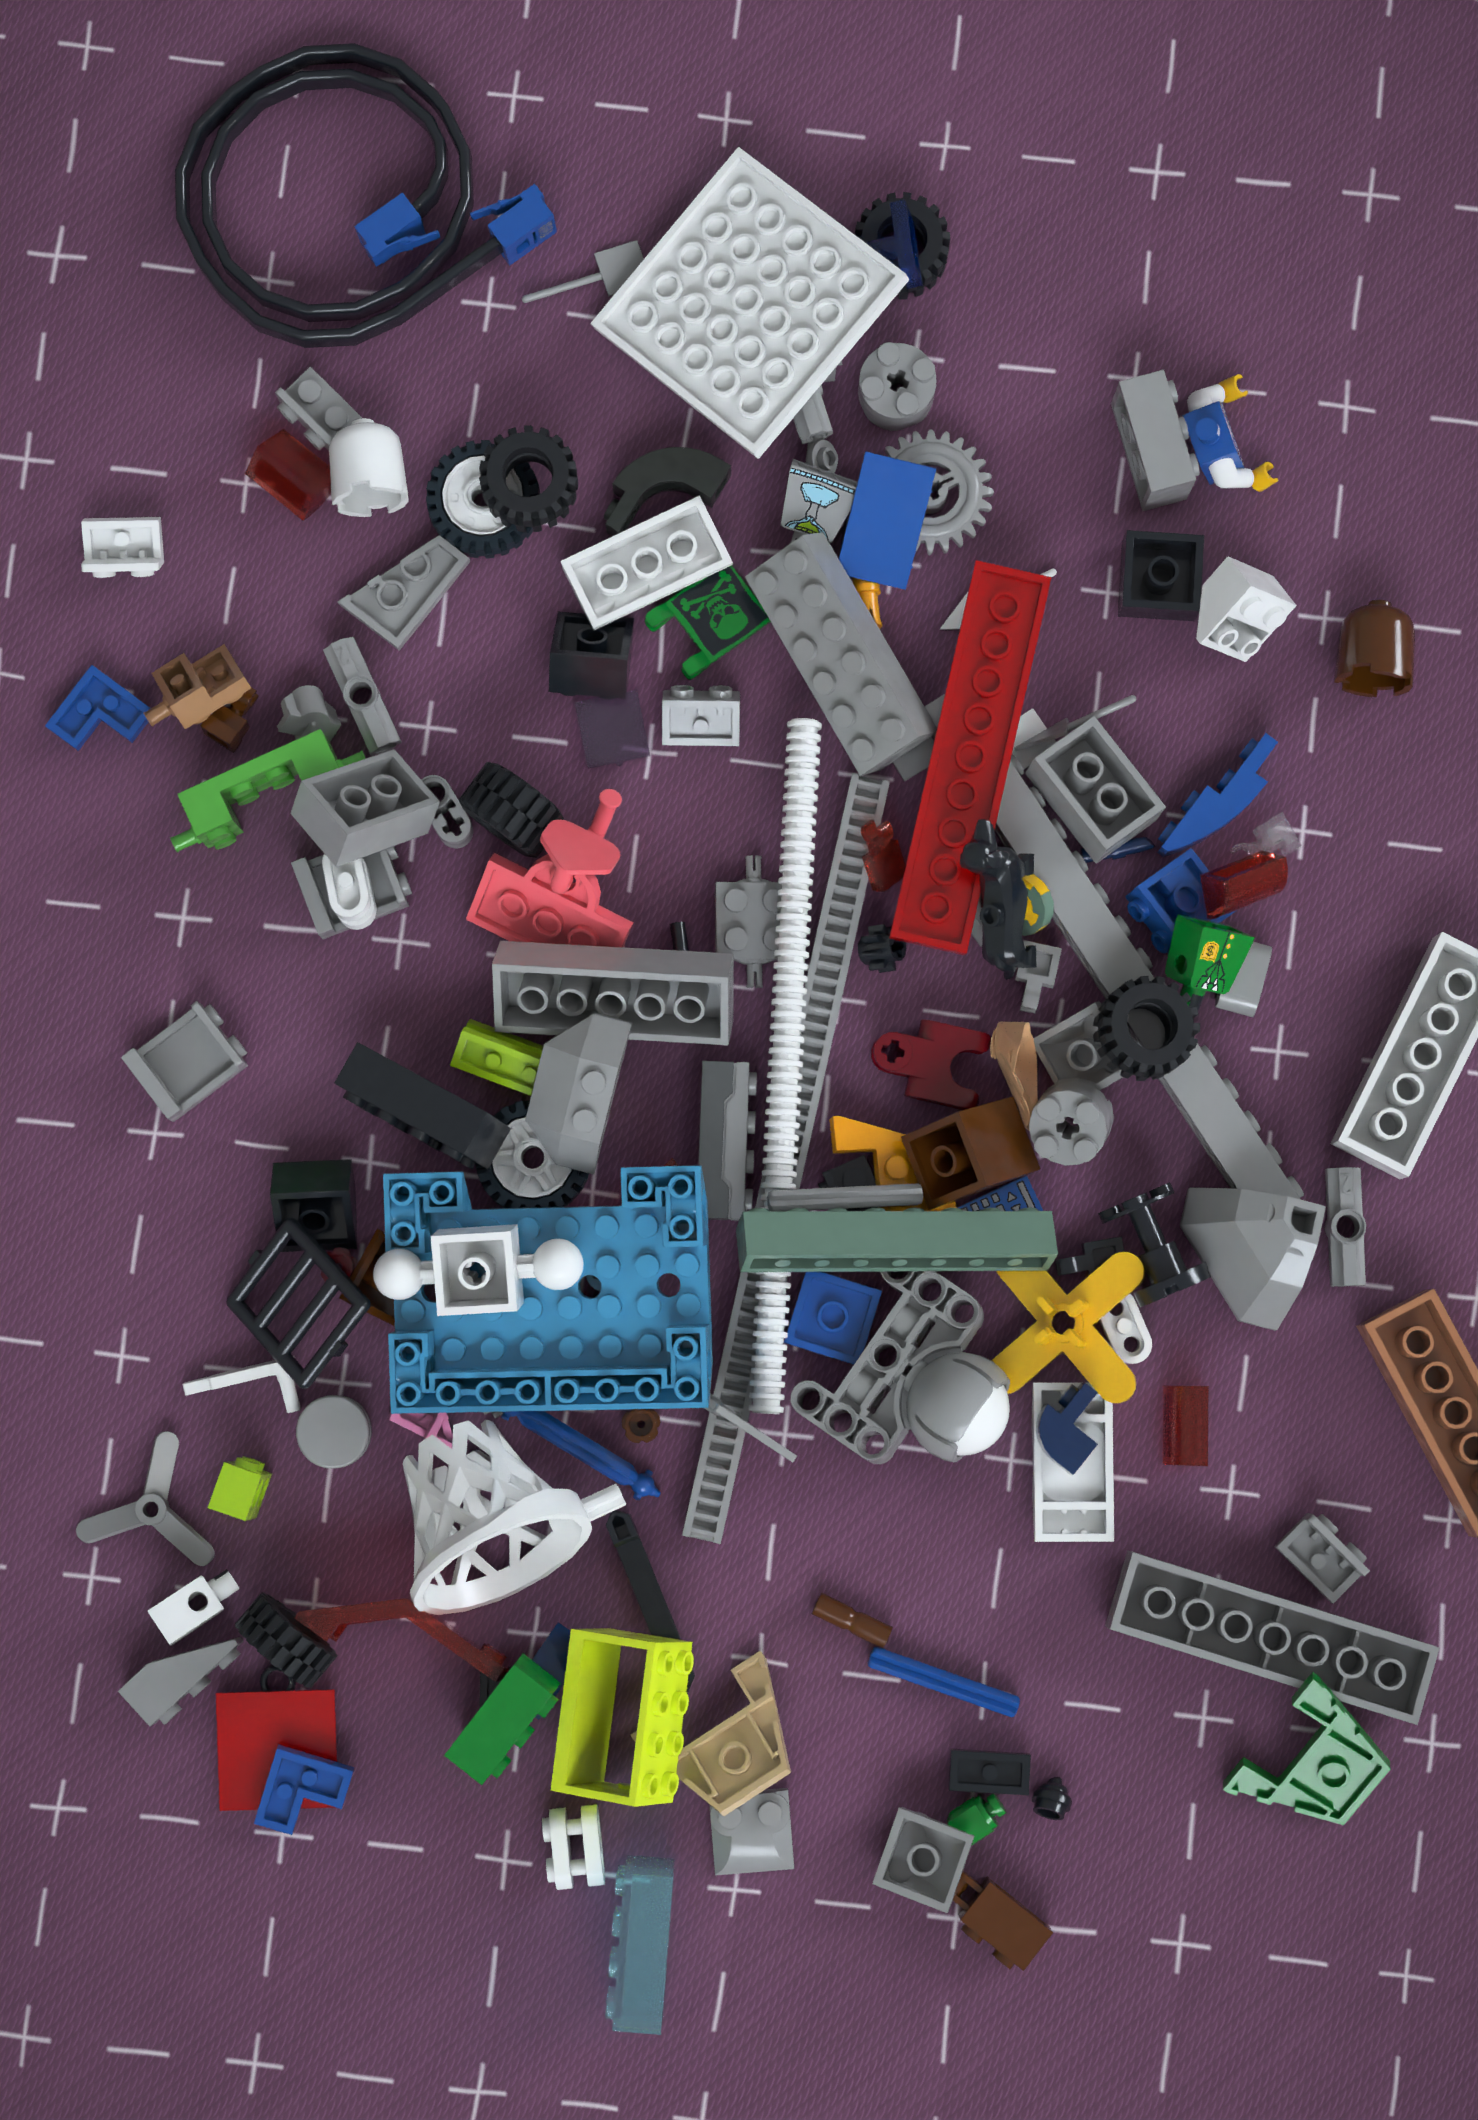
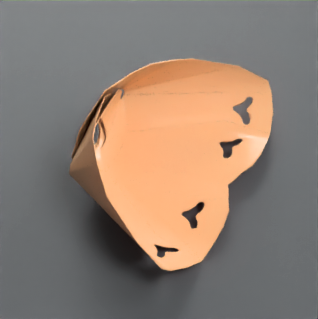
[990,1021,1038,1131]

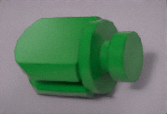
[947,1793,1007,1846]

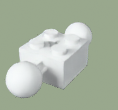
[373,1224,584,1316]

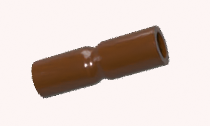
[811,1592,893,1649]

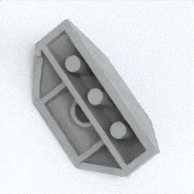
[525,1013,632,1175]

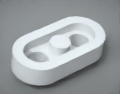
[1099,1294,1152,1364]

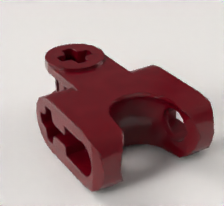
[871,1019,991,1110]

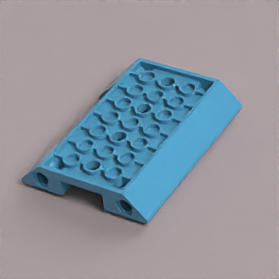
[383,1165,713,1414]

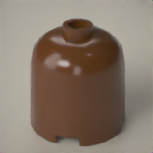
[1334,600,1415,697]

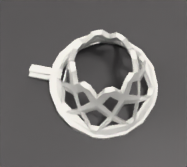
[403,1419,626,1615]

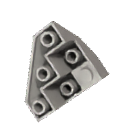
[1180,1187,1326,1331]

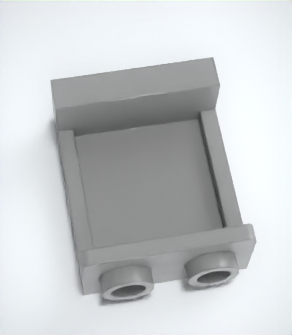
[291,846,412,939]
[121,1001,248,1122]

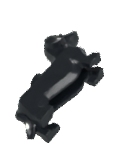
[960,819,1037,980]

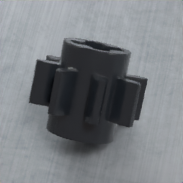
[858,924,906,973]

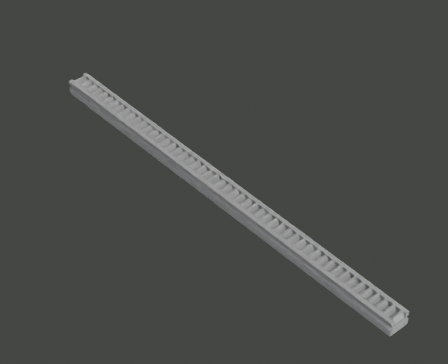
[682,773,890,1544]

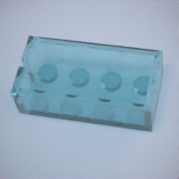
[605,1855,675,2035]

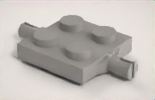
[715,855,782,988]

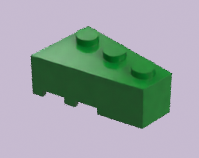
[444,1653,561,1785]

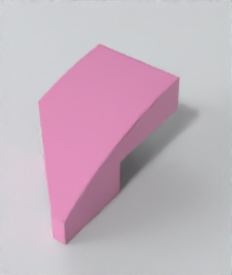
[387,1411,453,1449]

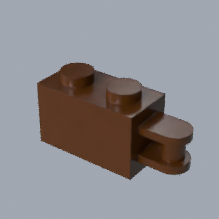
[953,1871,1053,1971]

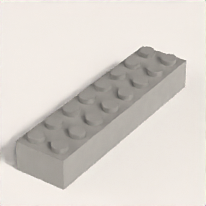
[1105,1550,1440,1725]

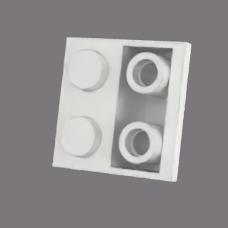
[1196,556,1297,662]

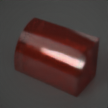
[245,429,331,521]
[1200,850,1288,919]
[1163,1385,1209,1466]

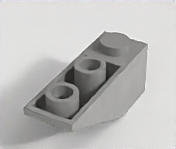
[118,1637,243,1726]

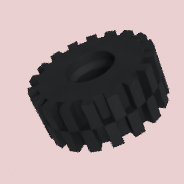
[235,1592,337,1688]

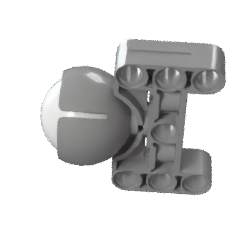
[791,1271,1010,1464]

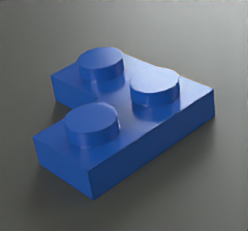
[45,665,151,751]
[254,1745,355,1835]

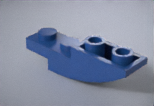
[1157,733,1278,857]

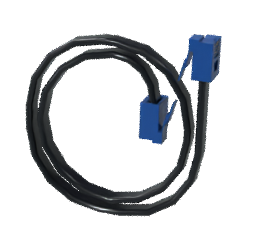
[175,43,557,348]

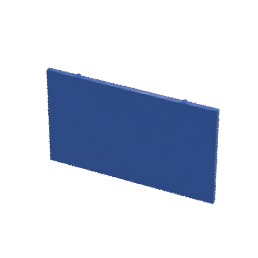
[838,451,936,590]

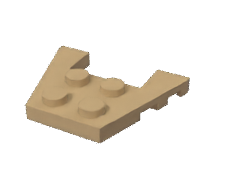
[631,1651,791,1816]

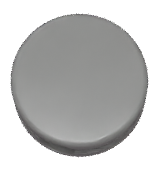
[296,1395,372,1469]

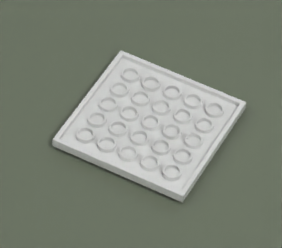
[590,147,909,459]

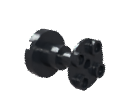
[1098,1182,1211,1307]

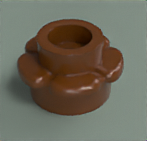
[622,1409,661,1443]

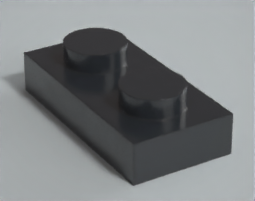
[948,1749,1031,1795]

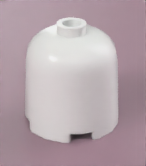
[329,418,409,517]

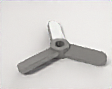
[76,1431,215,1566]

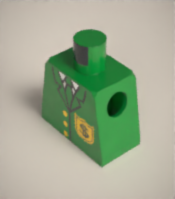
[1165,915,1255,1011]

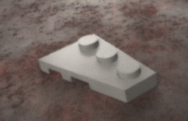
[337,535,470,651]

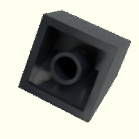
[549,611,634,699]
[270,1159,357,1252]

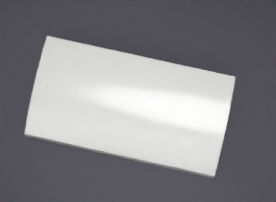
[561,495,733,630]

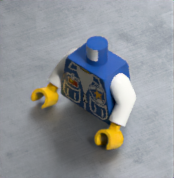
[1182,374,1278,492]

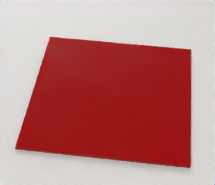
[216,1689,337,1811]

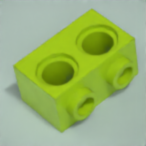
[208,1456,272,1521]

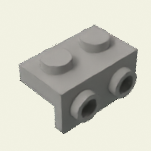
[1274,1513,1370,1604]

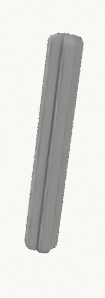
[767,1183,923,1211]

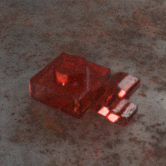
[861,820,906,892]

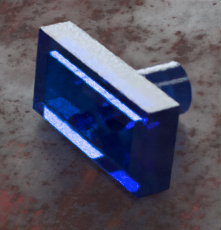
[868,199,923,289]

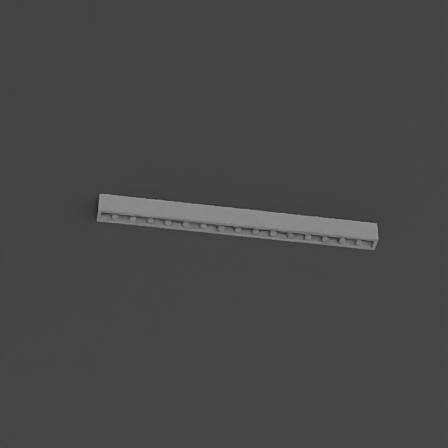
[925,694,1304,1199]

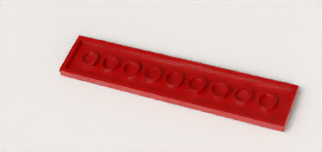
[889,560,1052,956]

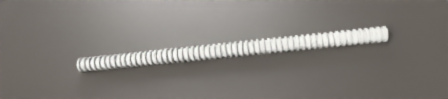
[748,718,822,1414]

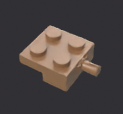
[144,644,251,729]

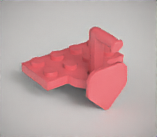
[466,789,634,947]

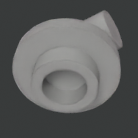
[805,440,838,473]

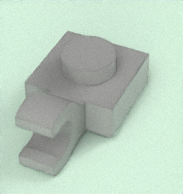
[1015,940,1062,1014]

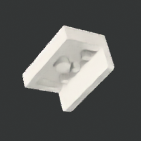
[81,517,164,578]

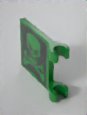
[645,565,771,680]

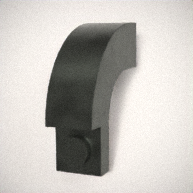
[604,447,731,536]

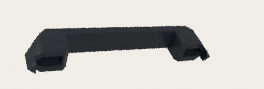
[606,1509,695,1694]

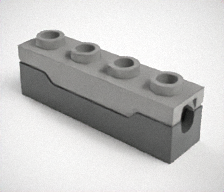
[699,1061,757,1221]

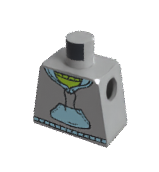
[781,459,857,543]

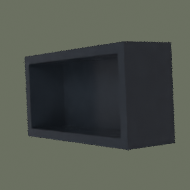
[334,1042,511,1169]

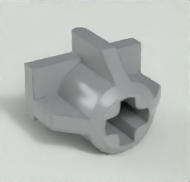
[277,685,341,742]

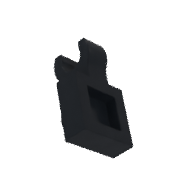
[1055,1236,1124,1277]

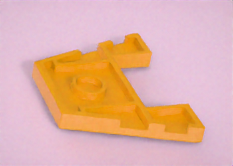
[829,1116,956,1211]

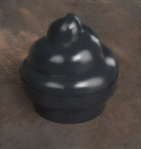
[1032,1777,1072,1820]

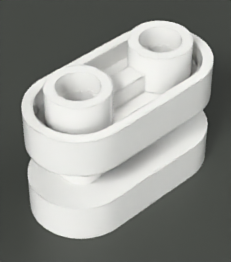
[322,854,377,930]
[542,1804,605,1890]

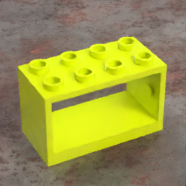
[550,1628,694,1807]

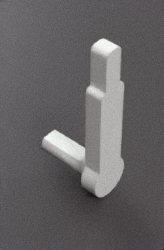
[182,1356,301,1413]

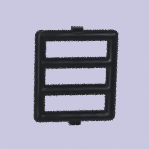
[226,1217,371,1389]

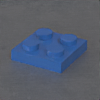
[784,1272,882,1365]

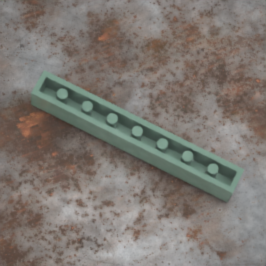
[736,1207,1058,1272]

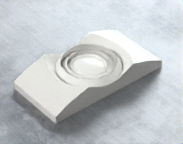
[1032,1383,1114,1542]

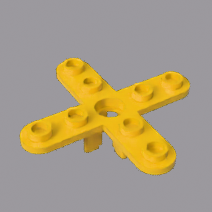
[991,1252,1145,1403]

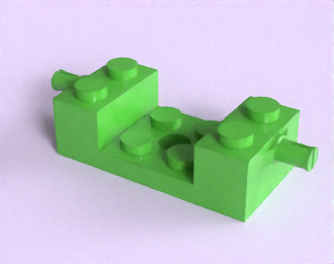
[170,729,366,852]

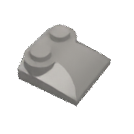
[1033,1001,1124,1091]
[710,1788,794,1875]
[872,1807,975,1913]

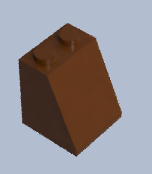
[901,1096,1041,1210]

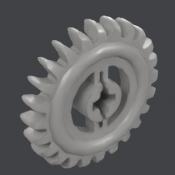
[885,429,994,556]

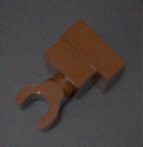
[200,687,259,753]

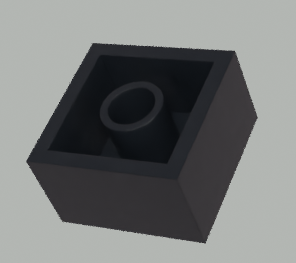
[1118,530,1204,622]

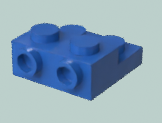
[1125,848,1238,953]

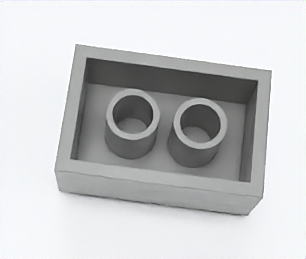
[1111,369,1200,512]
[1025,716,1166,864]
[290,749,440,867]

